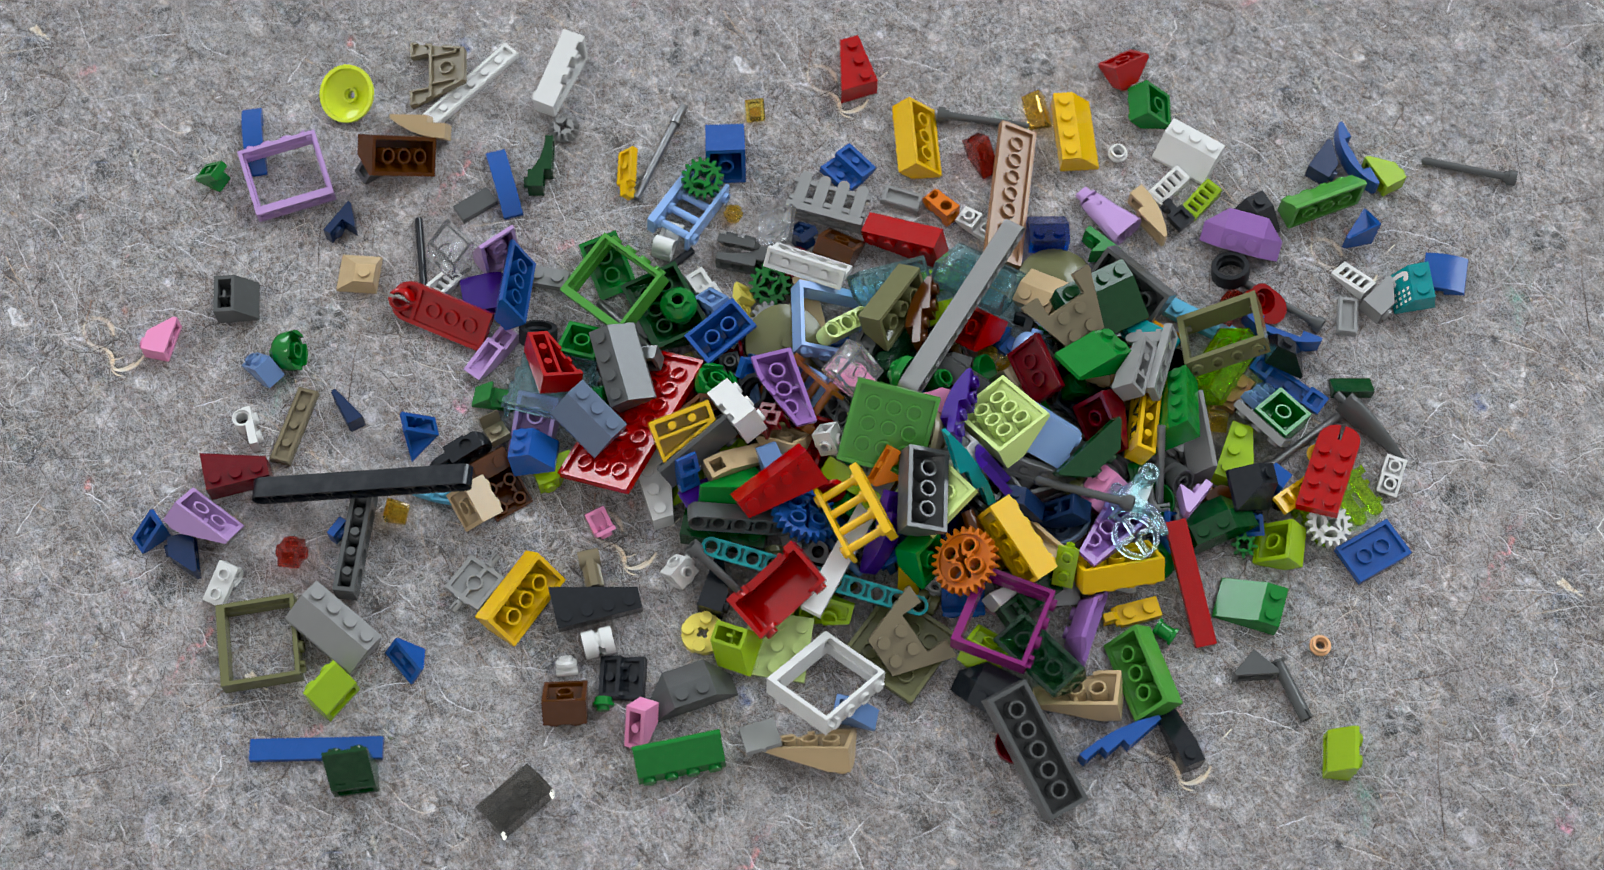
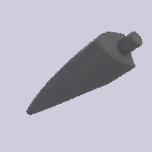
[1333,391,1405,459]

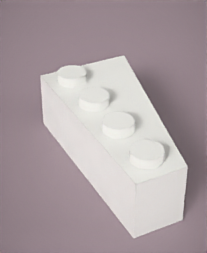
[531,29,588,117]
[638,449,674,530]

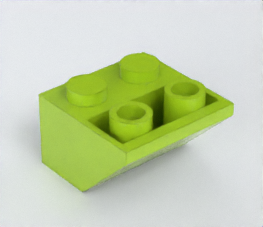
[710,620,763,677]
[303,660,360,722]
[1322,725,1363,781]

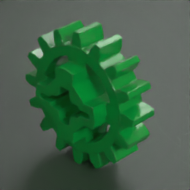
[681,157,724,200]
[748,263,793,305]

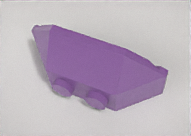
[1199,208,1282,262]
[1062,591,1109,674]

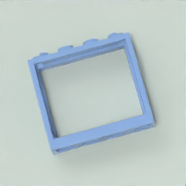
[791,279,872,364]

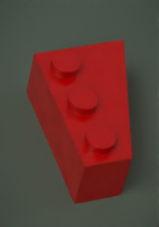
[840,35,878,104]
[524,331,584,394]

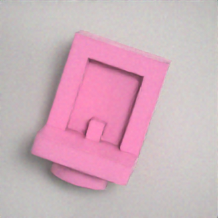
[584,505,616,539]

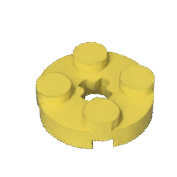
[681,611,719,655]

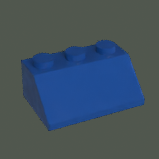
[684,297,757,363]

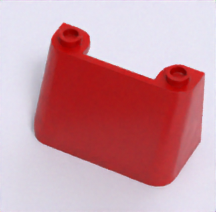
[726,540,827,639]

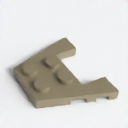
[410,42,467,109]
[1020,264,1104,347]
[867,585,957,676]

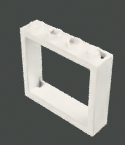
[766,631,885,735]

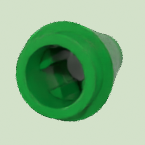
[924,369,953,392]

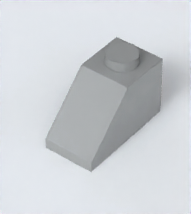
[1358,275,1395,324]

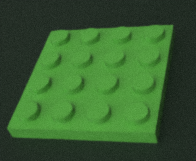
[836,377,941,475]

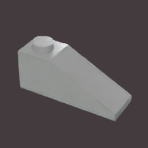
[1112,335,1157,401]

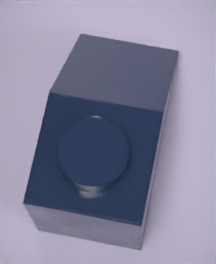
[1304,139,1339,185]
[1003,484,1045,523]
[164,534,202,579]

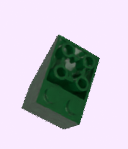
[321,745,380,798]

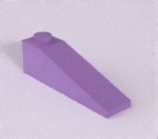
[751,347,817,427]
[1079,489,1152,567]

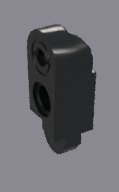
[430,431,492,466]

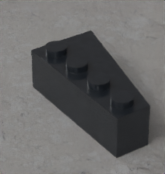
[548,587,643,633]

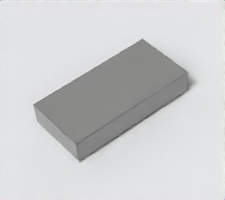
[880,184,924,215]
[1336,296,1359,337]

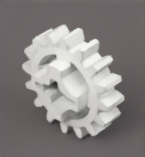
[1305,509,1353,548]

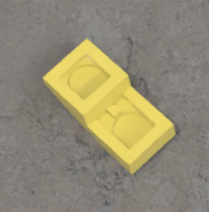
[733,281,756,318]

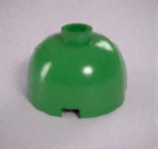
[269,330,308,371]
[694,363,737,394]

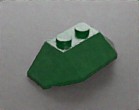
[1052,416,1122,479]
[1186,495,1259,555]

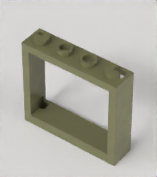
[1177,290,1271,377]
[215,593,307,693]

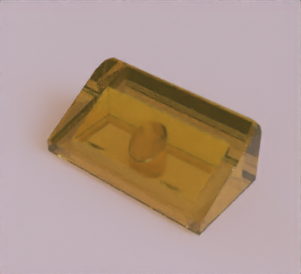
[1021,90,1052,130]

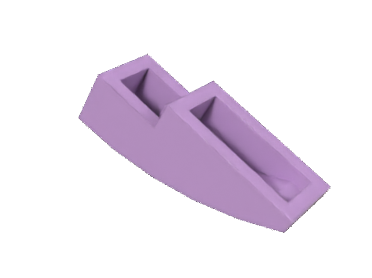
[464,326,519,381]

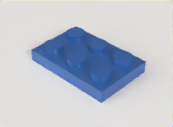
[1334,519,1412,585]

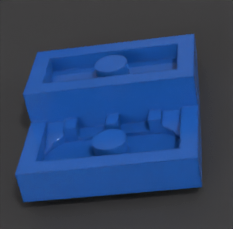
[820,143,876,191]
[1425,253,1469,295]

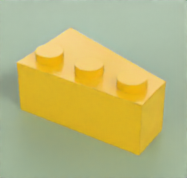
[647,400,716,463]

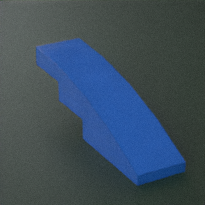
[1077,715,1162,766]

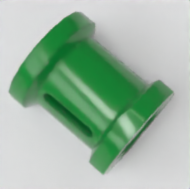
[1152,618,1180,646]

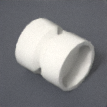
[580,625,616,660]

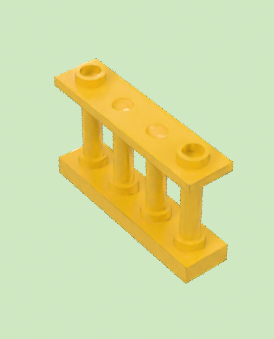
[813,462,899,564]

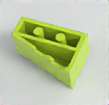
[1210,420,1254,486]

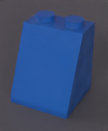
[705,124,746,184]

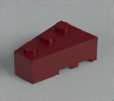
[199,453,273,500]

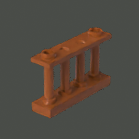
[759,352,845,435]

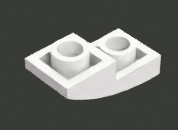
[955,206,987,242]
[1376,453,1408,498]

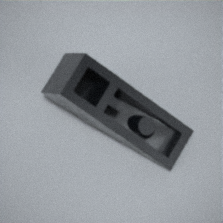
[697,558,730,619]
[1158,709,1206,774]

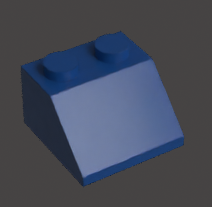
[508,428,560,476]

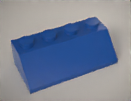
[494,239,536,331]

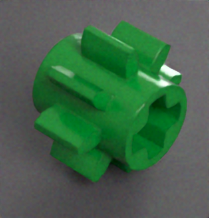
[1231,533,1258,560]

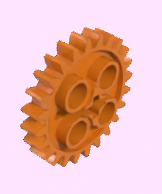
[931,526,1000,596]

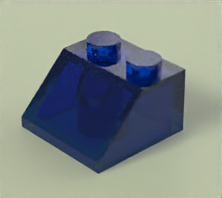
[1026,216,1070,253]

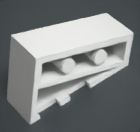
[707,378,767,444]

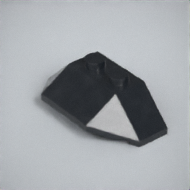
[950,661,1024,712]

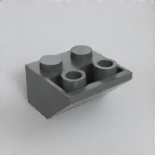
[213,275,260,323]

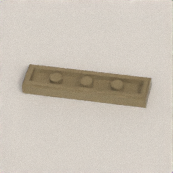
[269,387,319,466]

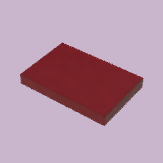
[1007,332,1065,404]

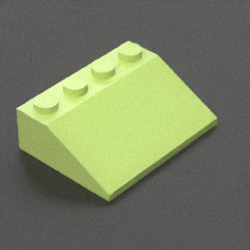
[964,375,1050,469]

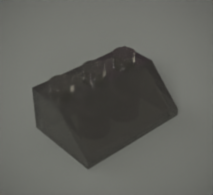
[475,764,555,840]

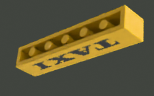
[1124,393,1162,465]

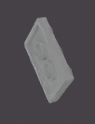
[1233,399,1293,448]

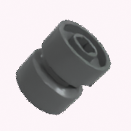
[1154,457,1194,493]

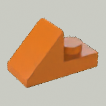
[867,444,901,487]

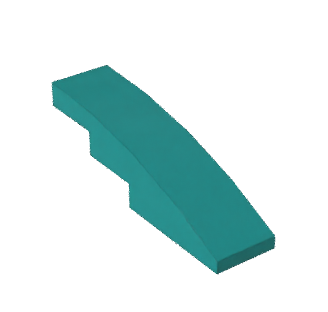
[941,428,996,505]

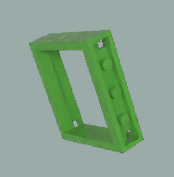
[559,232,669,325]

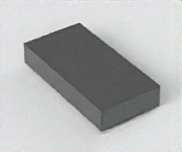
[453,187,498,224]

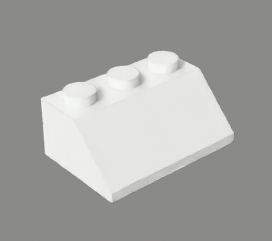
[1152,118,1225,185]

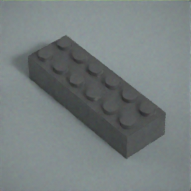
[981,679,1089,821]

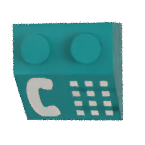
[1390,262,1436,314]

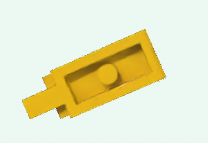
[617,146,638,201]
[1101,596,1163,628]

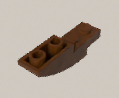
[905,275,940,353]

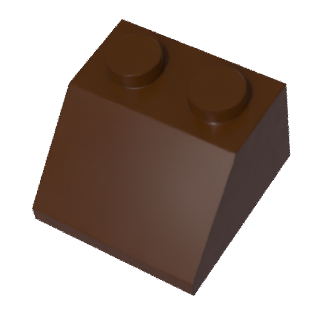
[812,227,866,268]
[541,680,588,727]

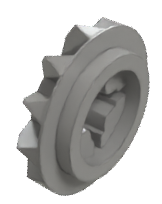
[548,114,580,142]

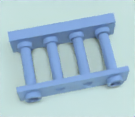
[647,164,731,251]

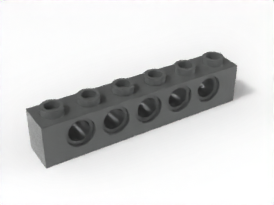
[332,497,378,601]

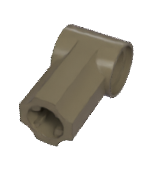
[577,548,604,587]

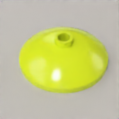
[319,64,374,123]

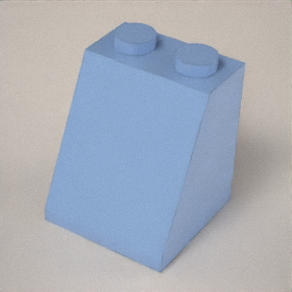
[1027,401,1082,468]

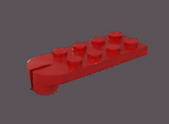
[388,281,495,351]
[1295,425,1360,518]

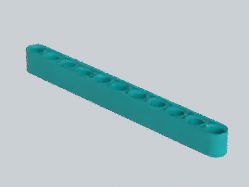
[702,537,928,616]

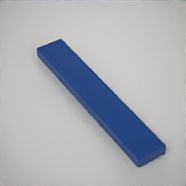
[249,736,384,762]

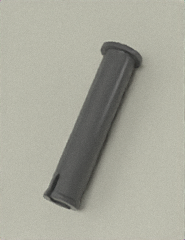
[1271,657,1313,722]

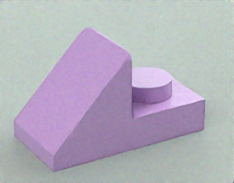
[1176,479,1213,520]

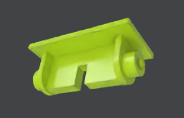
[1051,542,1080,589]

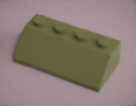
[858,263,923,351]

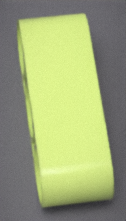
[816,306,865,346]

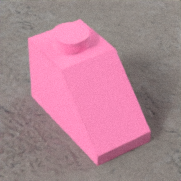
[140,317,182,362]
[624,697,659,748]

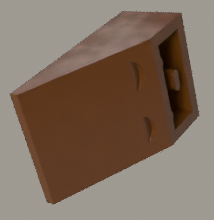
[469,446,533,522]

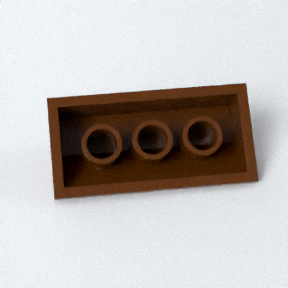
[357,134,436,177]

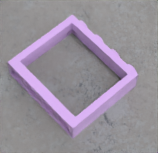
[237,129,337,222]

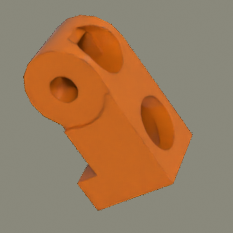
[922,189,960,227]

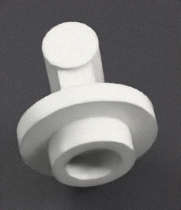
[555,655,579,677]

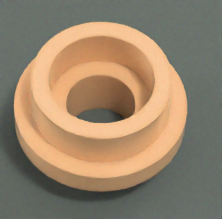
[1309,635,1331,656]

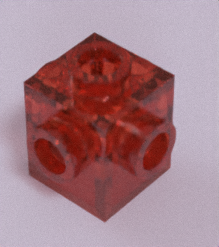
[276,536,309,569]

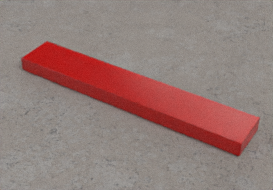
[1164,518,1217,648]

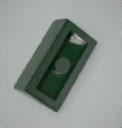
[1329,378,1375,398]

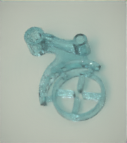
[1106,463,1169,560]

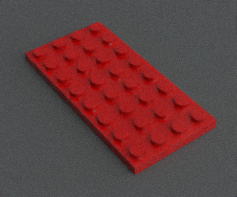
[557,351,706,495]

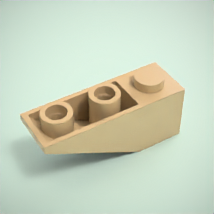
[702,443,760,481]

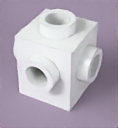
[811,421,843,456]
[660,554,699,590]

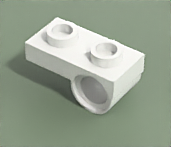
[651,220,685,262]
[232,406,264,452]
[203,560,243,605]

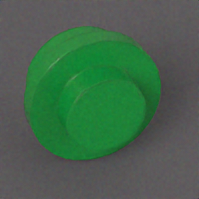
[592,696,614,712]

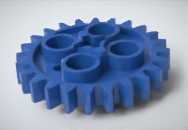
[771,490,840,544]

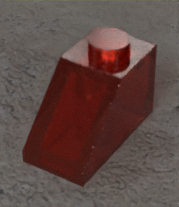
[962,133,995,179]

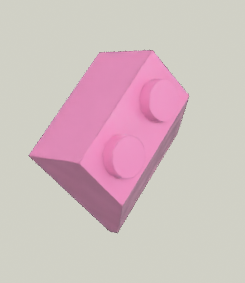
[1081,464,1132,516]

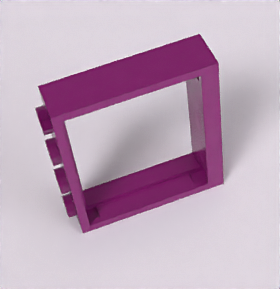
[950,568,1058,674]

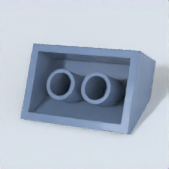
[550,380,627,459]

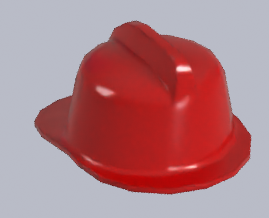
[1244,283,1287,324]

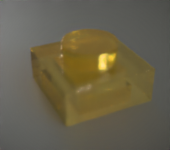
[1207,409,1229,433]

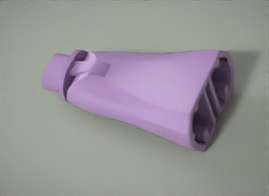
[1075,187,1142,246]

